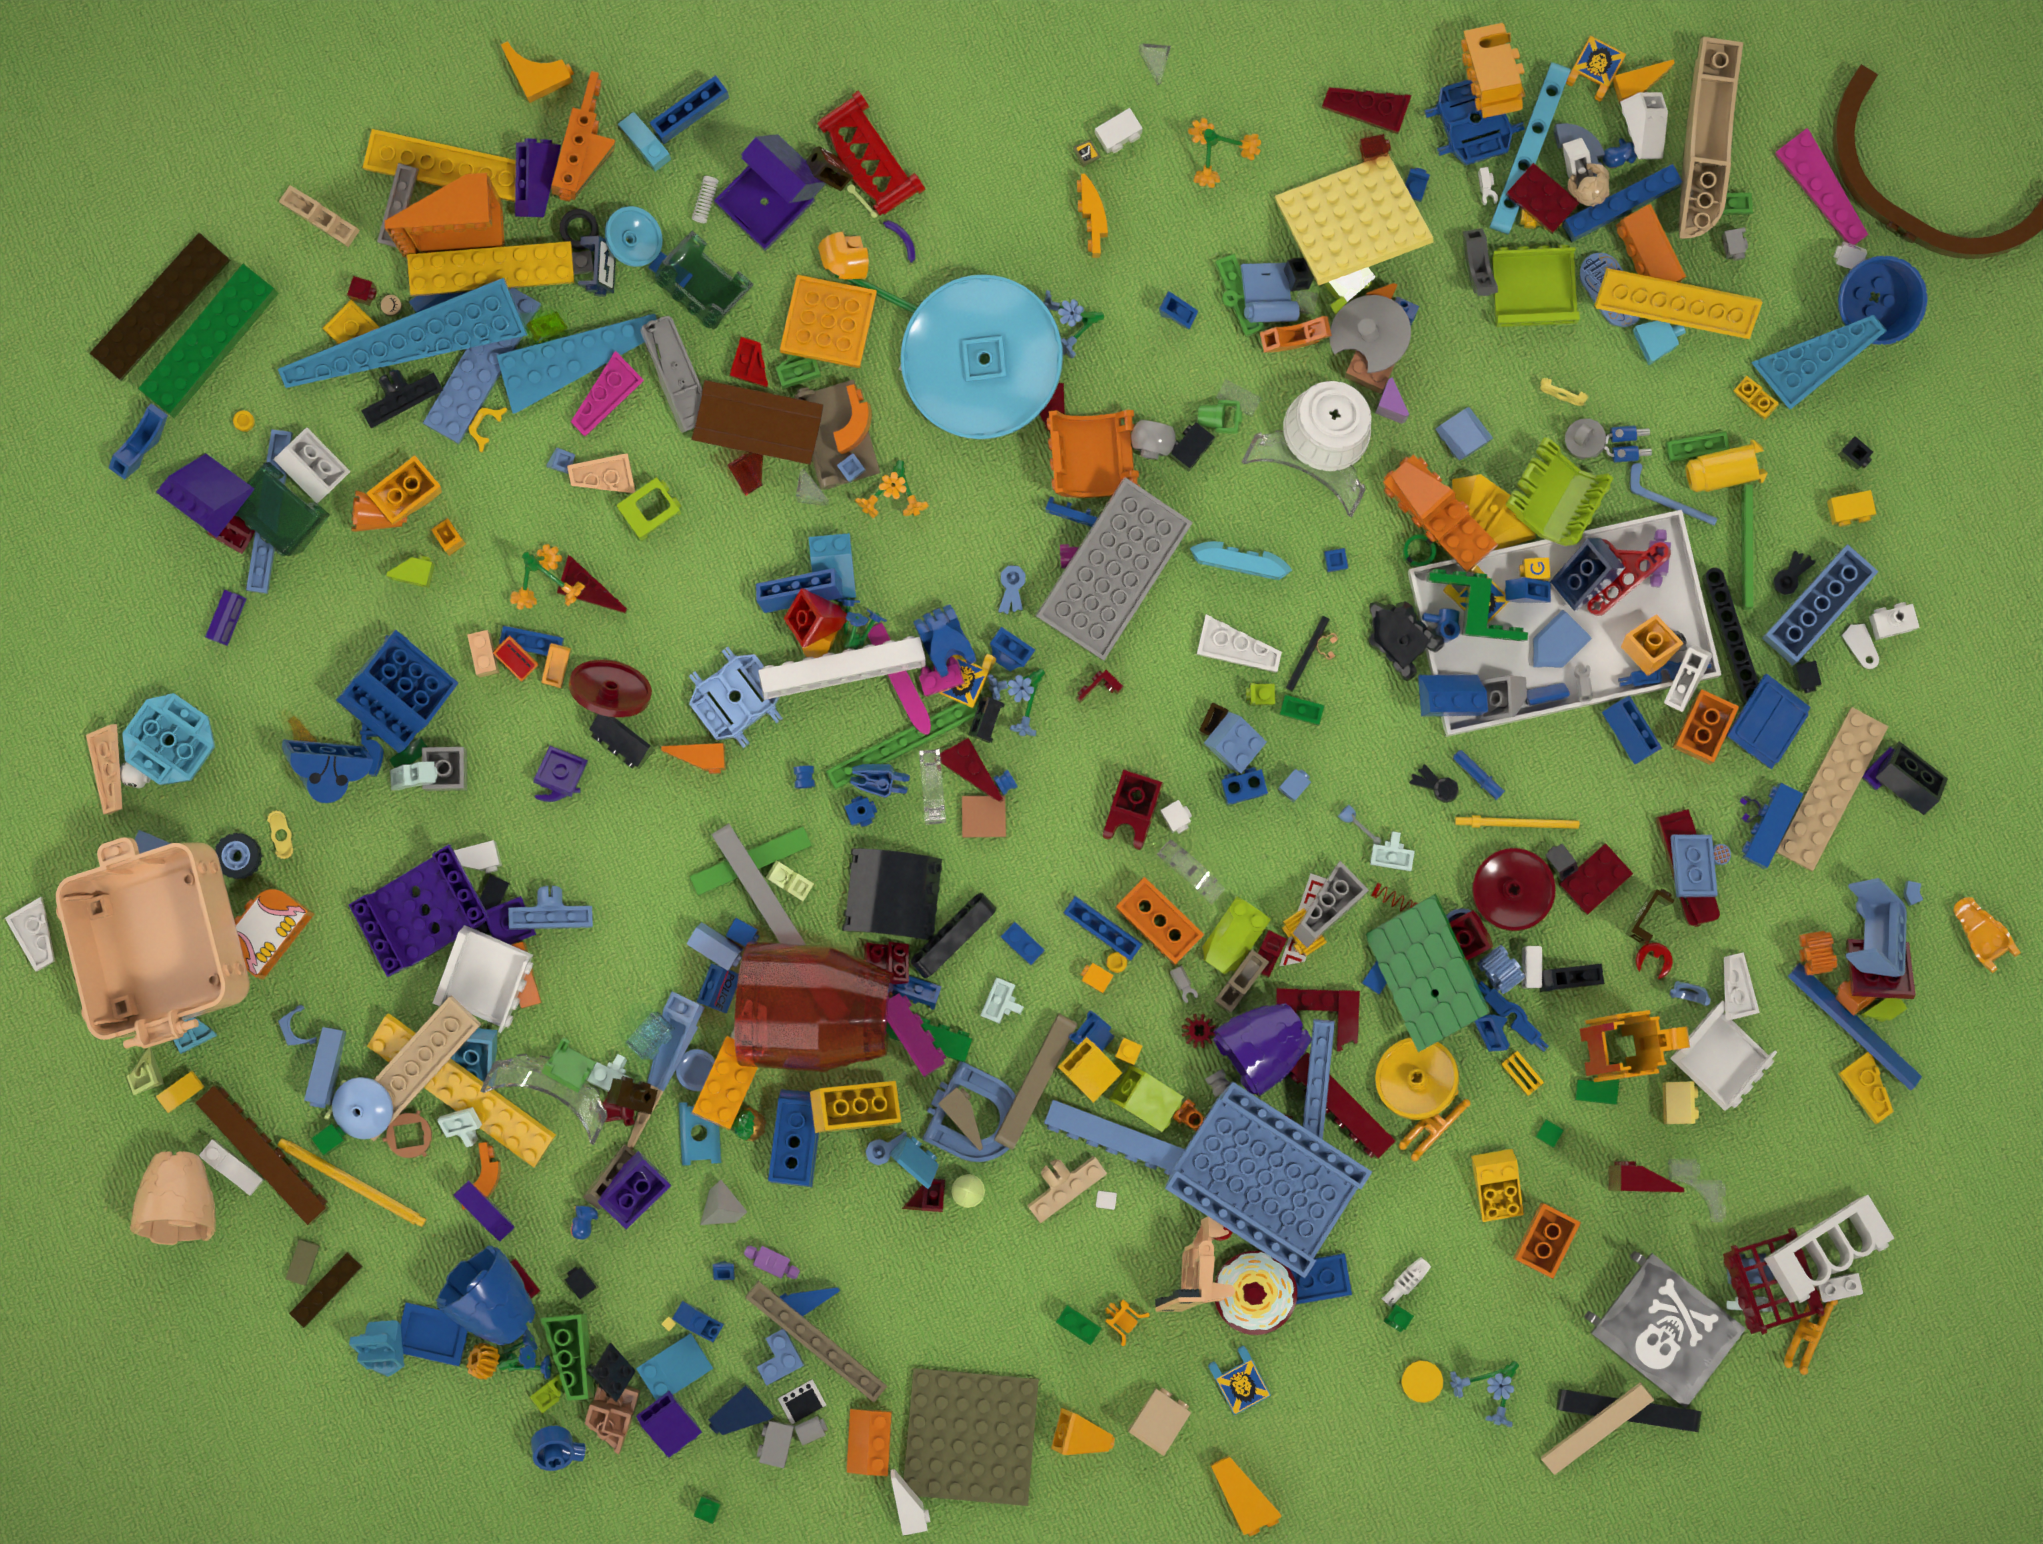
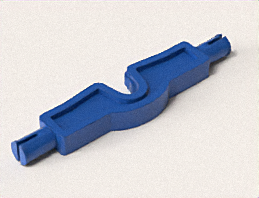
[1618,661,1711,687]
[1478,981,1549,1052]

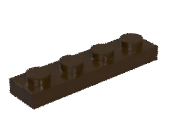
[289,1252,363,1328]

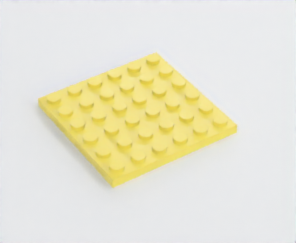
[1275,153,1434,286]

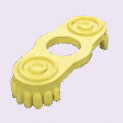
[1540,378,1588,406]
[267,810,294,859]

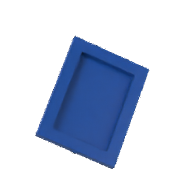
[400,1302,468,1366]

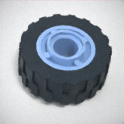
[215,833,262,879]

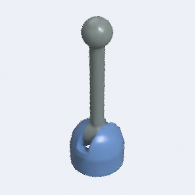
[1338,805,1381,845]

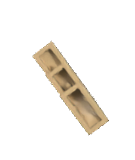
[279,185,360,247]

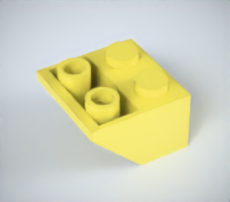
[1663,1081,1699,1124]

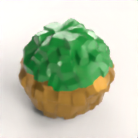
[732,1107,766,1142]

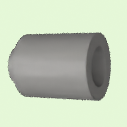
[795,1416,828,1446]

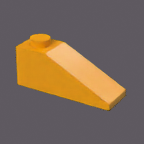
[1612,59,1675,104]

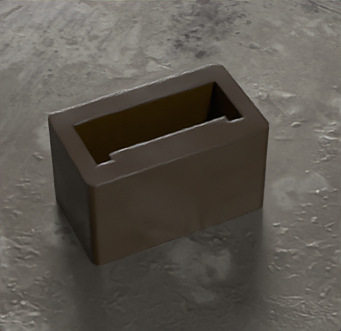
[1198,703,1229,737]

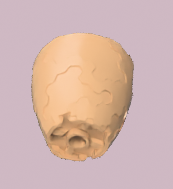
[130,1151,216,1245]

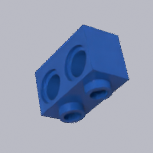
[1221,767,1268,806]

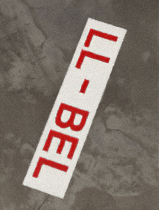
[1279,873,1326,967]

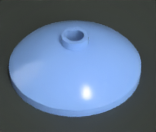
[332,1077,393,1139]

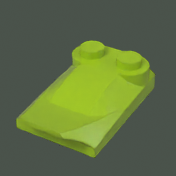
[1202,896,1271,974]

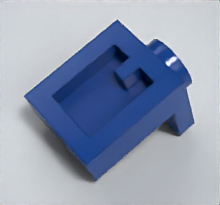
[1405,168,1430,202]

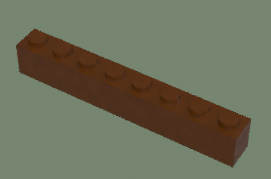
[196,1086,329,1225]

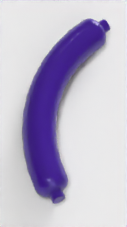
[883,220,916,263]

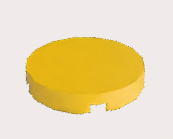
[1401,1360,1443,1403]

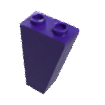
[515,138,561,217]

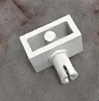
[1869,602,1920,640]

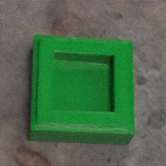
[1535,1119,1564,1148]

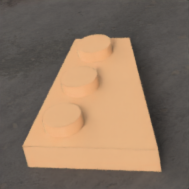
[567,453,636,493]

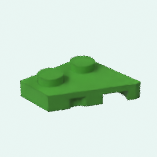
[776,355,821,389]

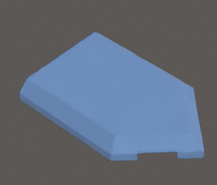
[1533,610,1592,668]

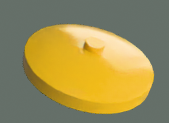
[1375,1037,1459,1120]

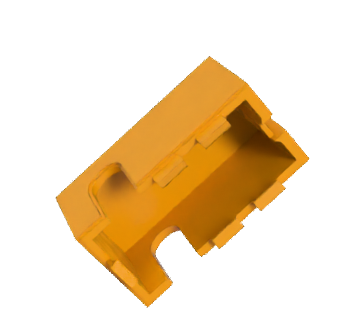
[1461,23,1526,118]

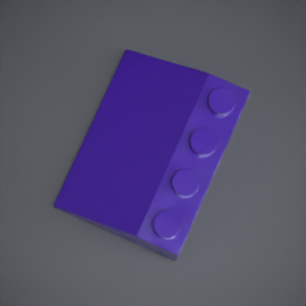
[156,453,254,538]

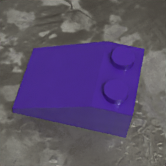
[597,1151,671,1229]

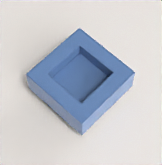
[837,453,866,482]

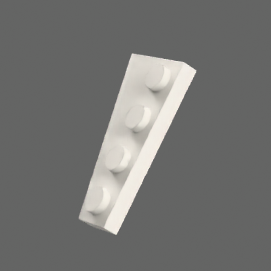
[1197,614,1282,673]

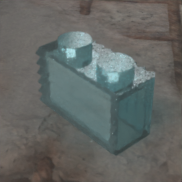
[625,1012,675,1060]

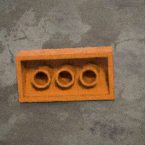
[1616,204,1686,283]

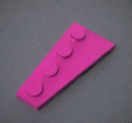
[571,351,644,437]

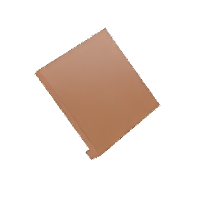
[962,796,1006,838]

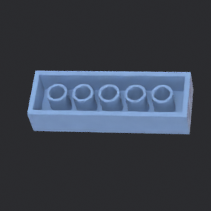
[1762,544,1879,666]

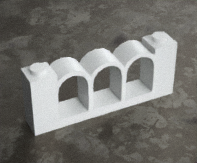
[1764,1195,1894,1303]

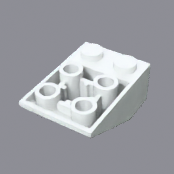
[1620,92,1668,159]

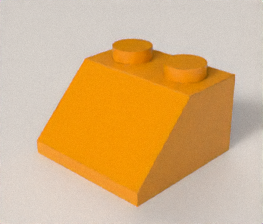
[1621,614,1684,676]

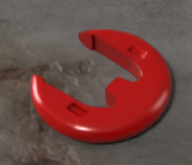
[1636,942,1673,979]

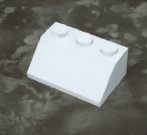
[273,427,350,504]

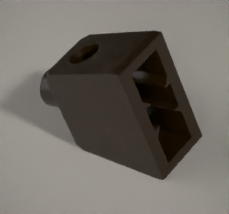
[806,146,854,191]

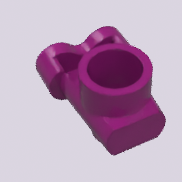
[1060,544,1079,569]

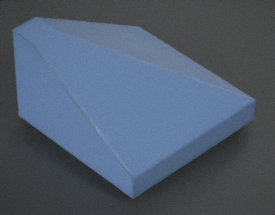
[546,448,575,474]

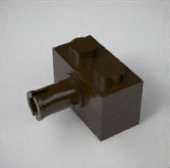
[606,1076,658,1114]

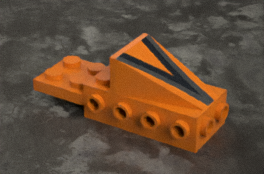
[552,71,615,201]

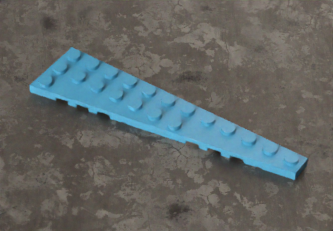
[278,278,528,388]

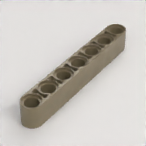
[994,1014,1077,1150]

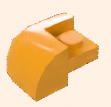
[818,232,869,279]

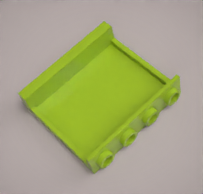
[1492,245,1580,327]

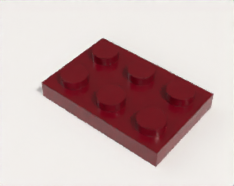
[1506,163,1580,234]
[1559,843,1633,915]

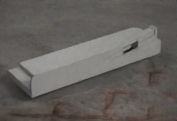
[640,316,703,433]

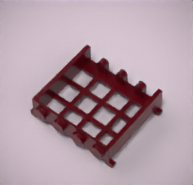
[1723,1227,1824,1335]

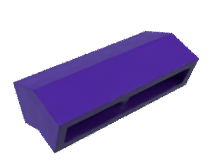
[205,590,247,646]

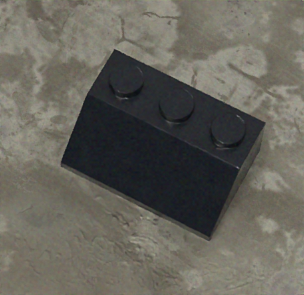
[589,714,654,769]
[1875,741,1948,815]

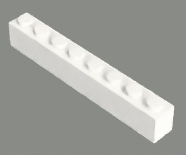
[758,636,926,700]

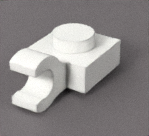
[1478,167,1498,205]

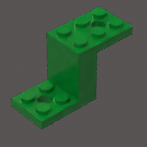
[1426,569,1528,642]

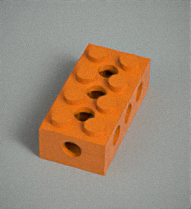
[1115,877,1204,966]

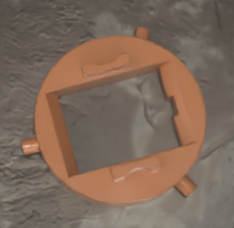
[383,1110,432,1158]

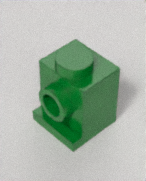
[1383,1304,1414,1333]

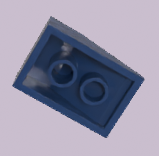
[1550,538,1625,611]

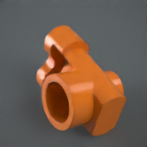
[1173,1099,1205,1131]

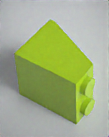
[1109,1065,1184,1132]

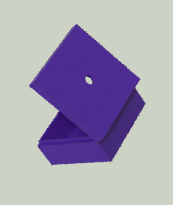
[714,134,826,251]

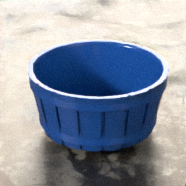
[1838,256,1928,345]

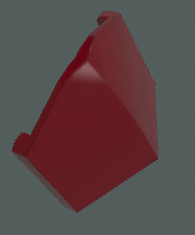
[206,510,256,554]

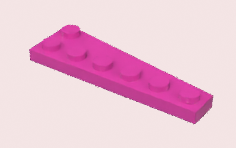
[1775,128,1868,245]

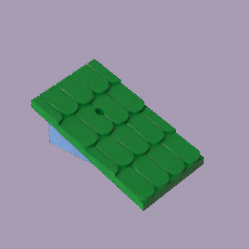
[1366,893,1490,1052]

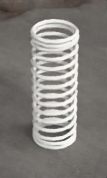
[691,176,719,223]

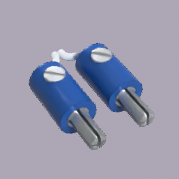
[1604,425,1652,463]

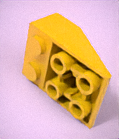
[1471,1149,1524,1222]

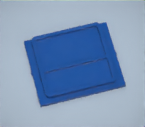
[1726,674,1811,769]

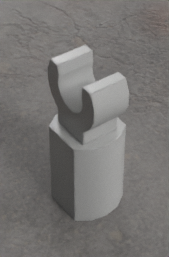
[1574,665,1593,702]
[1170,966,1198,1003]

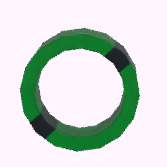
[1402,534,1436,568]

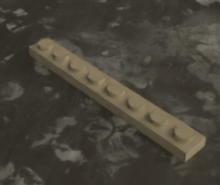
[745,1280,887,1402]

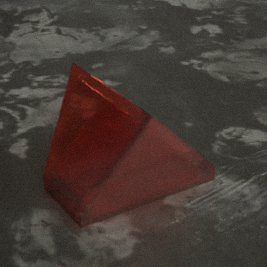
[727,452,763,496]

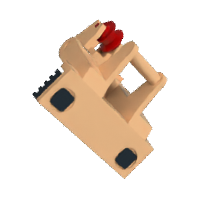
[1155,1216,1235,1312]

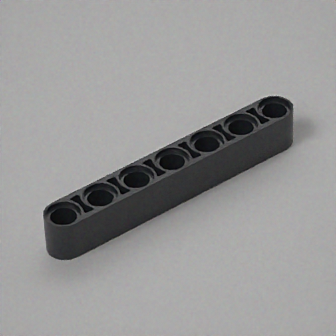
[1702,568,1759,705]
[1556,1389,1702,1432]

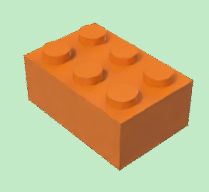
[1513,1203,1581,1279]

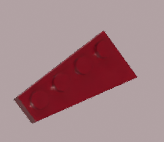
[1322,87,1412,134]

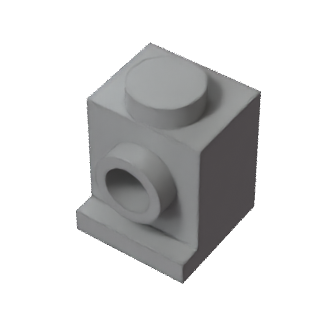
[1722,227,1748,261]

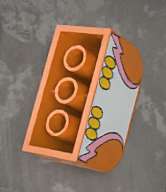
[234,889,315,980]

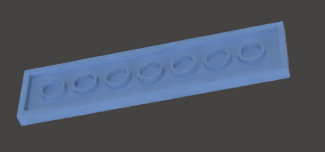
[423,288,541,444]

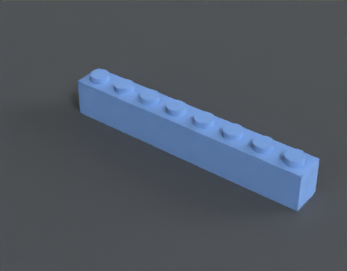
[1044,1100,1185,1175]

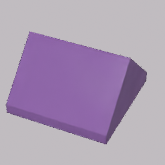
[1375,377,1409,424]

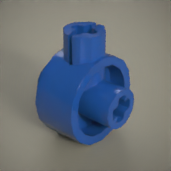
[531,1426,586,1471]

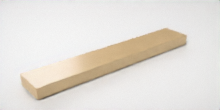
[1541,1382,1654,1475]

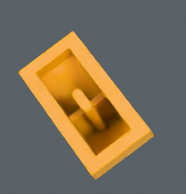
[431,518,466,556]

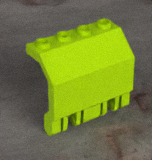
[1506,437,1613,546]

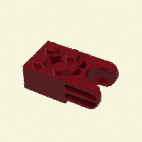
[1103,769,1164,850]

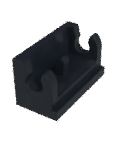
[968,697,1005,743]

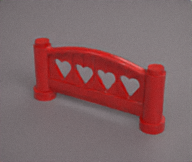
[817,90,926,216]

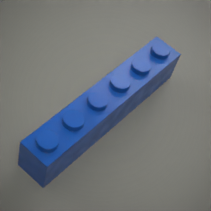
[1562,164,1683,243]

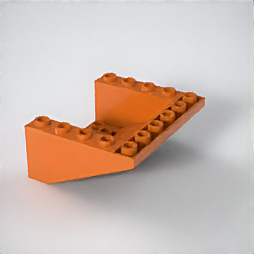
[384,173,505,259]

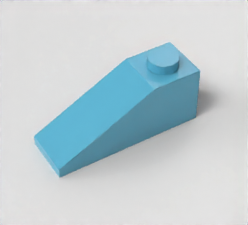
[618,112,671,172]

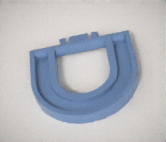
[922,1061,1016,1162]

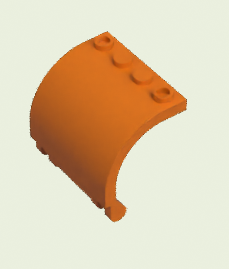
[1047,410,1140,498]

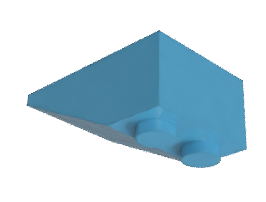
[809,533,856,600]
[451,1028,497,1089]
[890,1135,939,1189]
[636,1333,714,1400]

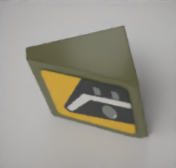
[1073,140,1101,168]

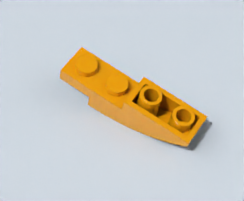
[1077,174,1108,258]

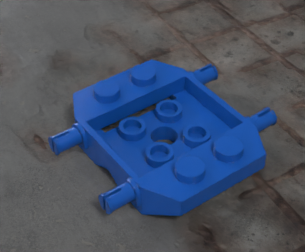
[1424,80,1525,166]

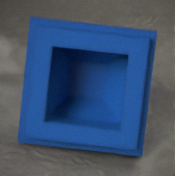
[713,1261,735,1280]

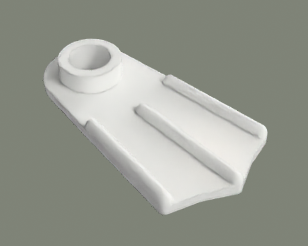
[1842,624,1879,669]

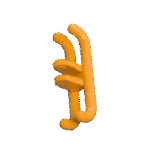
[1399,1090,1471,1162]
[1784,1290,1838,1375]

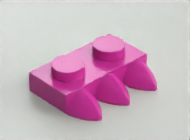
[919,656,965,697]

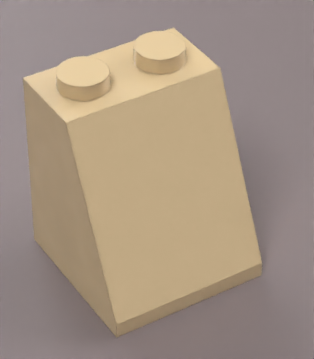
[1128,1387,1191,1456]

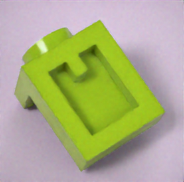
[1246,683,1275,706]

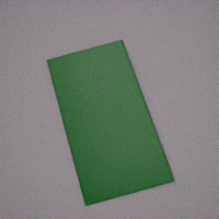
[389,737,428,768]

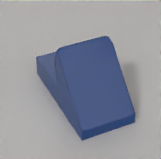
[1159,291,1198,329]
[1475,1015,1510,1052]

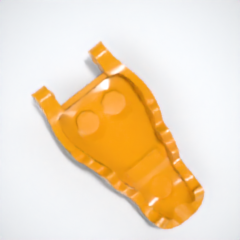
[1953,897,2021,973]

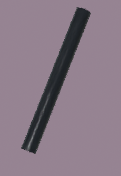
[1286,616,1330,692]

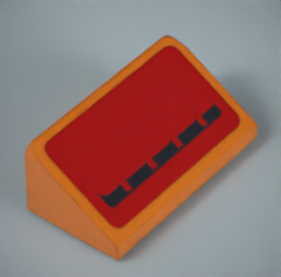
[493,635,539,682]

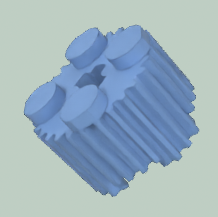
[1477,945,1525,994]

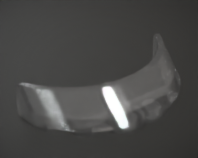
[1242,430,1366,517]
[480,1054,608,1145]

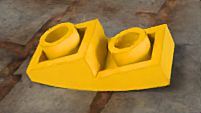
[1733,376,1779,420]
[156,1070,204,1113]

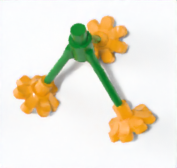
[1188,118,1261,188]
[854,460,929,518]
[510,544,585,610]

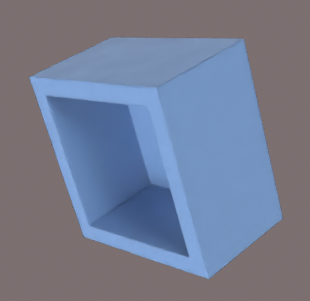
[1204,712,1267,773]

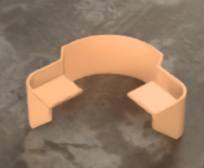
[1317,633,1338,660]

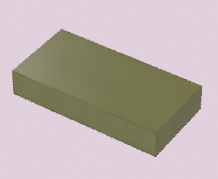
[286,1239,320,1286]

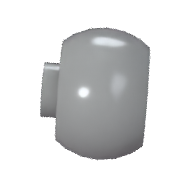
[1131,420,1176,460]

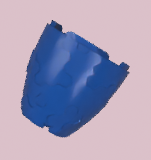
[436,1246,535,1345]

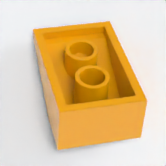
[366,455,442,525]

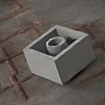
[422,747,467,791]

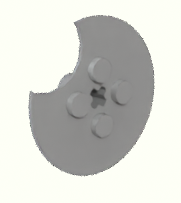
[1330,295,1411,373]

